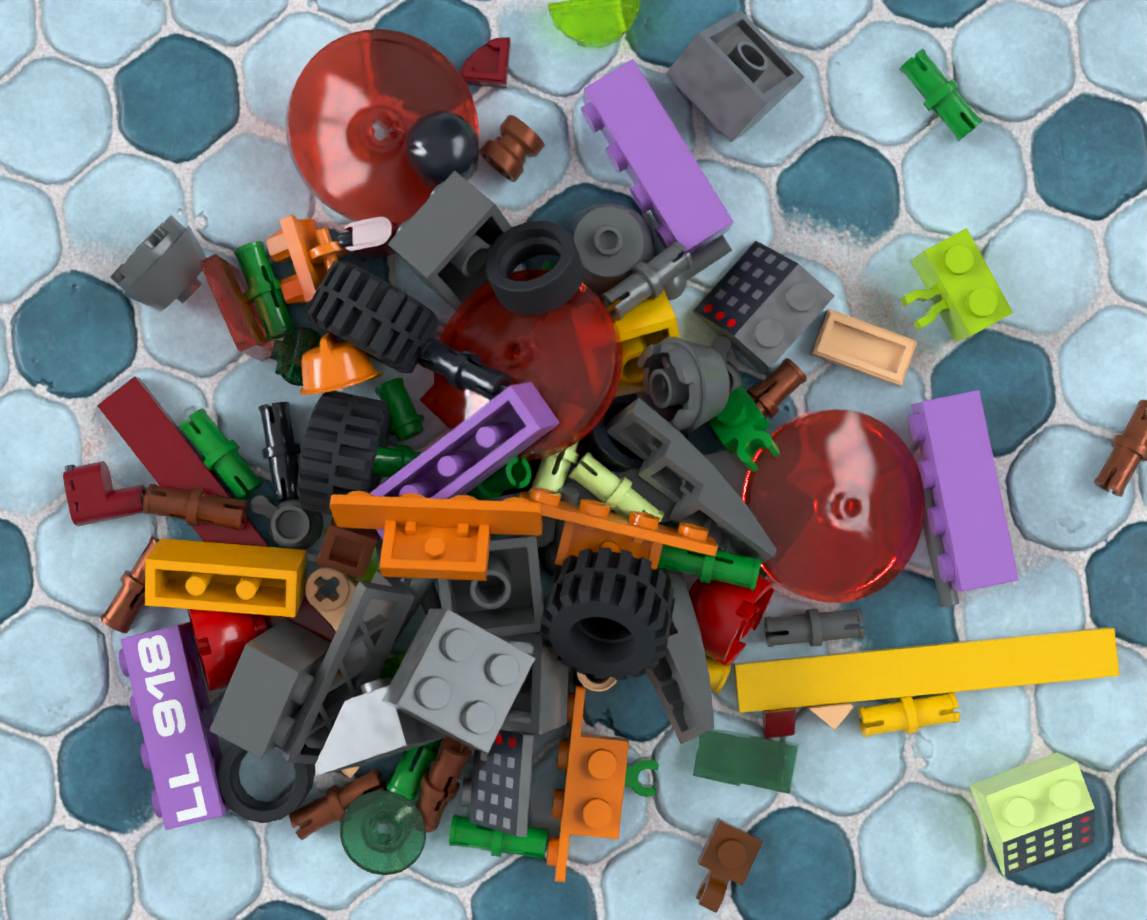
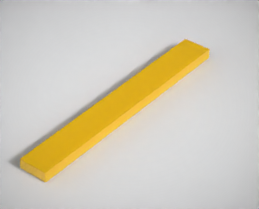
[733,627,1120,713]

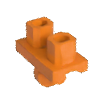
[266,215,350,304]

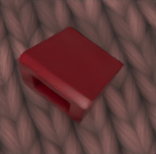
[762,708,796,738]

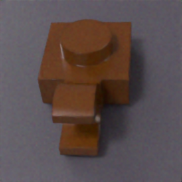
[696,818,763,913]

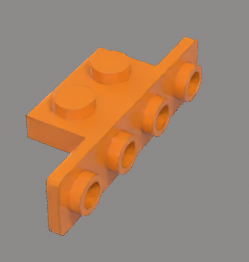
[519,487,718,569]
[330,491,543,581]
[546,681,629,882]

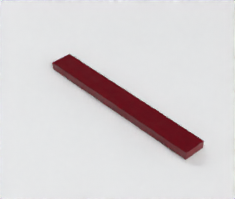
[97,376,336,642]

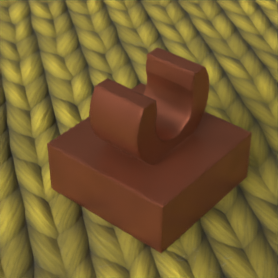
[316,515,379,579]

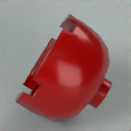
[688,574,774,667]
[187,609,267,691]

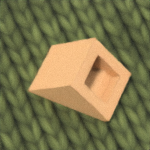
[806,702,854,730]

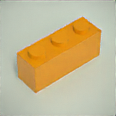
[145,538,307,617]

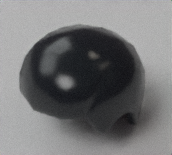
[406,110,479,188]

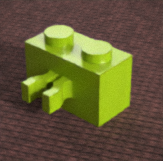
[900,228,1013,342]

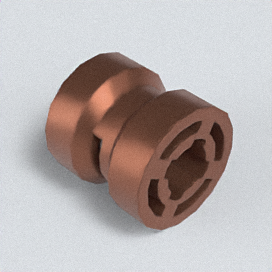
[479,115,545,182]

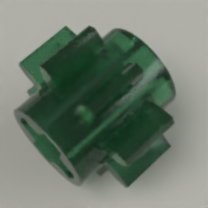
[270,327,322,386]

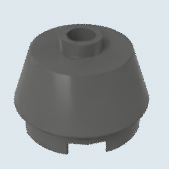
[565,202,655,295]
[110,215,209,312]
[636,337,730,435]

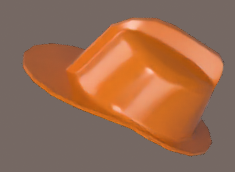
[300,333,384,395]

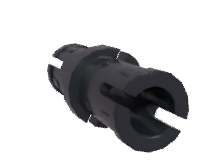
[418,338,513,401]
[258,402,301,501]

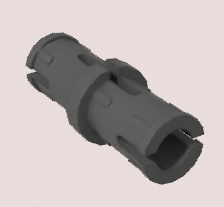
[599,242,693,321]
[764,608,865,647]

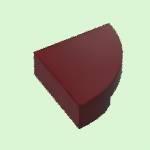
[459,37,511,89]

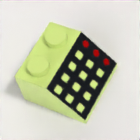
[969,752,1095,876]

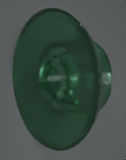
[340,791,426,875]

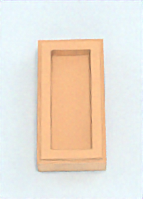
[810,309,918,387]

